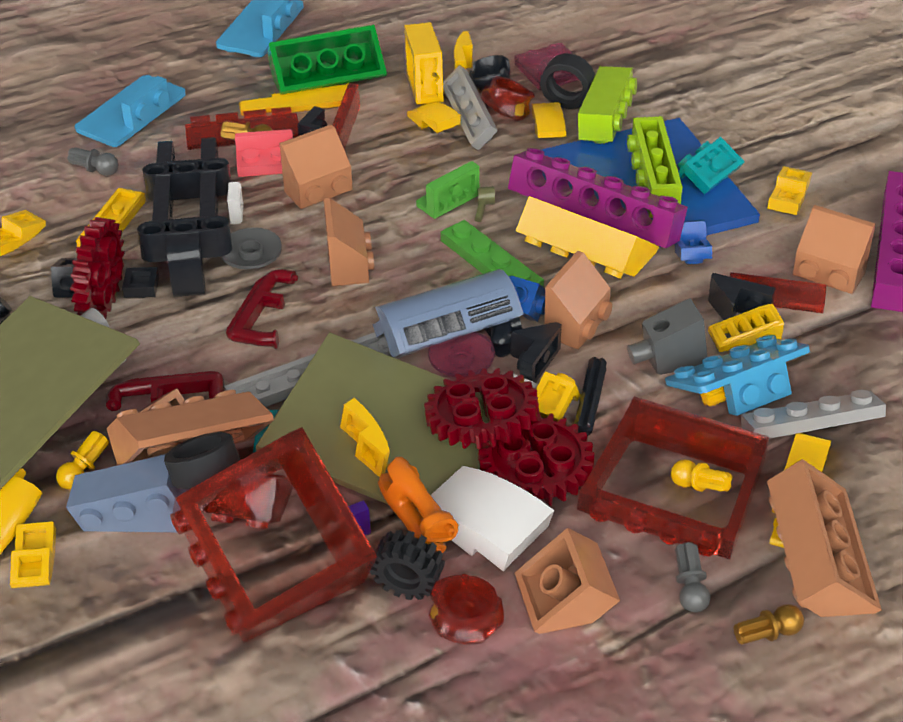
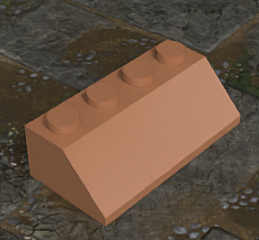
[106,390,274,465]
[767,459,882,617]

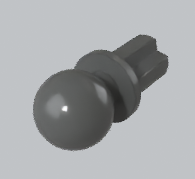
[67,148,119,176]
[675,542,710,612]

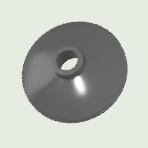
[221,228,282,269]

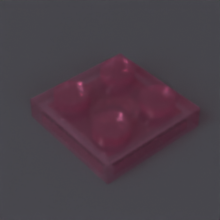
[515,43,579,91]

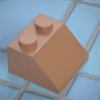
[279,124,353,209]
[324,198,374,286]
[793,205,875,294]
[544,250,613,350]
[514,528,620,634]

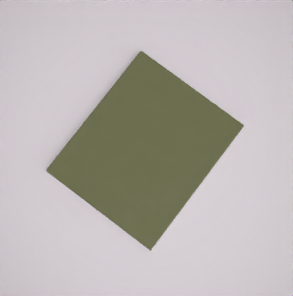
[0,296,140,489]
[256,332,488,508]

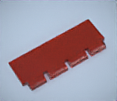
[185,107,298,150]

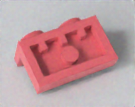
[235,129,293,177]

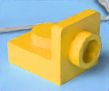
[536,371,581,422]

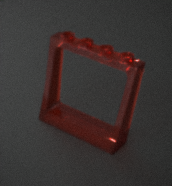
[577,396,769,560]

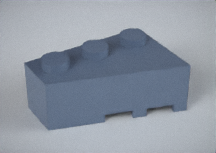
[66,454,205,533]

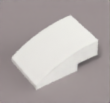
[417,466,554,571]

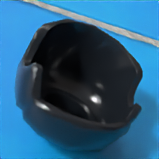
[469,55,511,92]

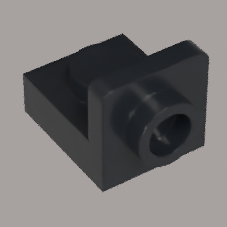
[298,106,327,136]
[51,258,77,298]

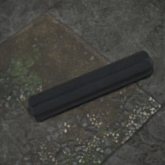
[574,357,607,436]

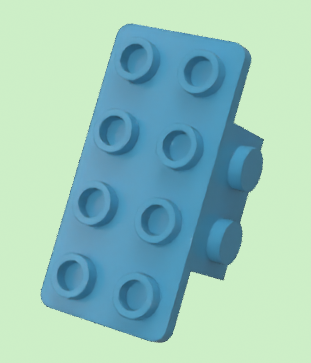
[216,0,304,57]
[75,75,186,147]
[665,335,810,416]

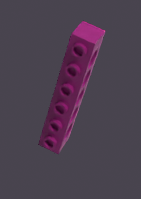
[508,148,688,248]
[871,171,903,312]

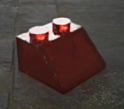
[200,469,296,529]

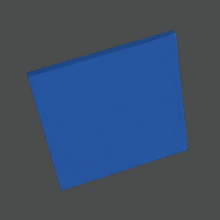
[541,118,760,247]

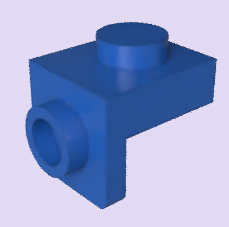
[675,220,712,264]
[509,276,546,322]

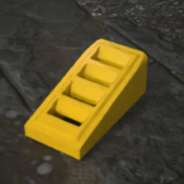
[708,304,784,352]

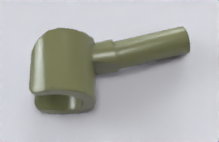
[474,186,495,222]

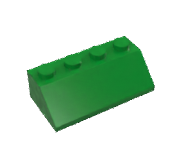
[268,25,387,95]

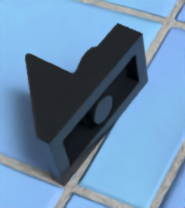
[708,273,776,320]
[511,322,562,383]

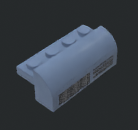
[373,269,524,358]

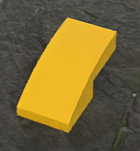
[454,31,473,70]
[407,102,461,133]
[532,102,566,138]
[767,166,812,215]
[0,210,46,256]
[340,398,390,477]
[10,521,56,588]

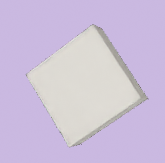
[227,182,244,224]

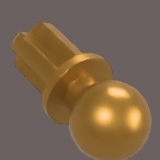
[221,122,273,140]
[733,604,804,644]

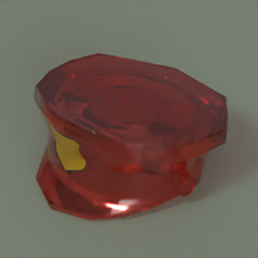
[481,77,535,121]
[429,574,504,645]

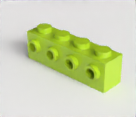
[578,66,637,144]
[627,116,682,218]

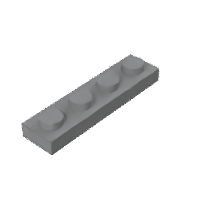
[443,65,498,150]
[741,390,886,441]

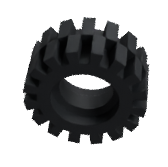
[369,530,445,600]

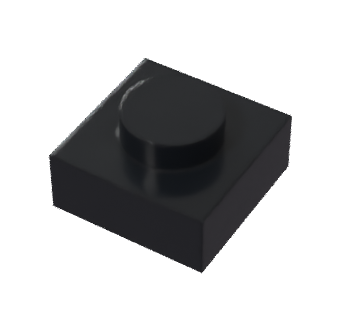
[122,267,159,298]

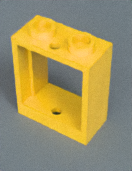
[404,22,444,105]

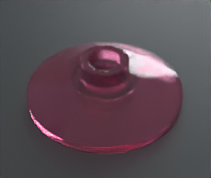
[428,332,495,377]

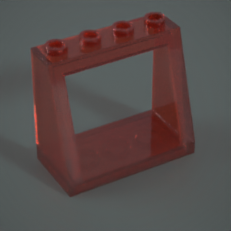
[170,427,377,643]

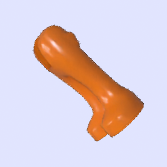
[378,457,458,554]

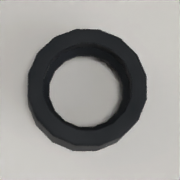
[540,53,595,109]
[164,432,240,489]

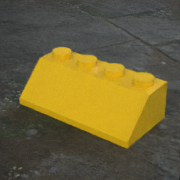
[516,196,659,279]

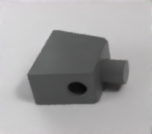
[627,298,708,375]

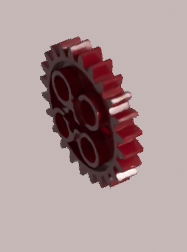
[70,217,125,319]
[424,368,539,449]
[478,412,595,506]

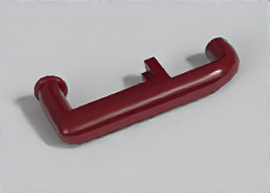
[226,269,298,349]
[106,371,224,411]

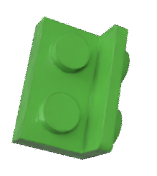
[416,161,480,219]

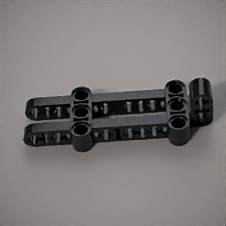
[137,137,233,297]

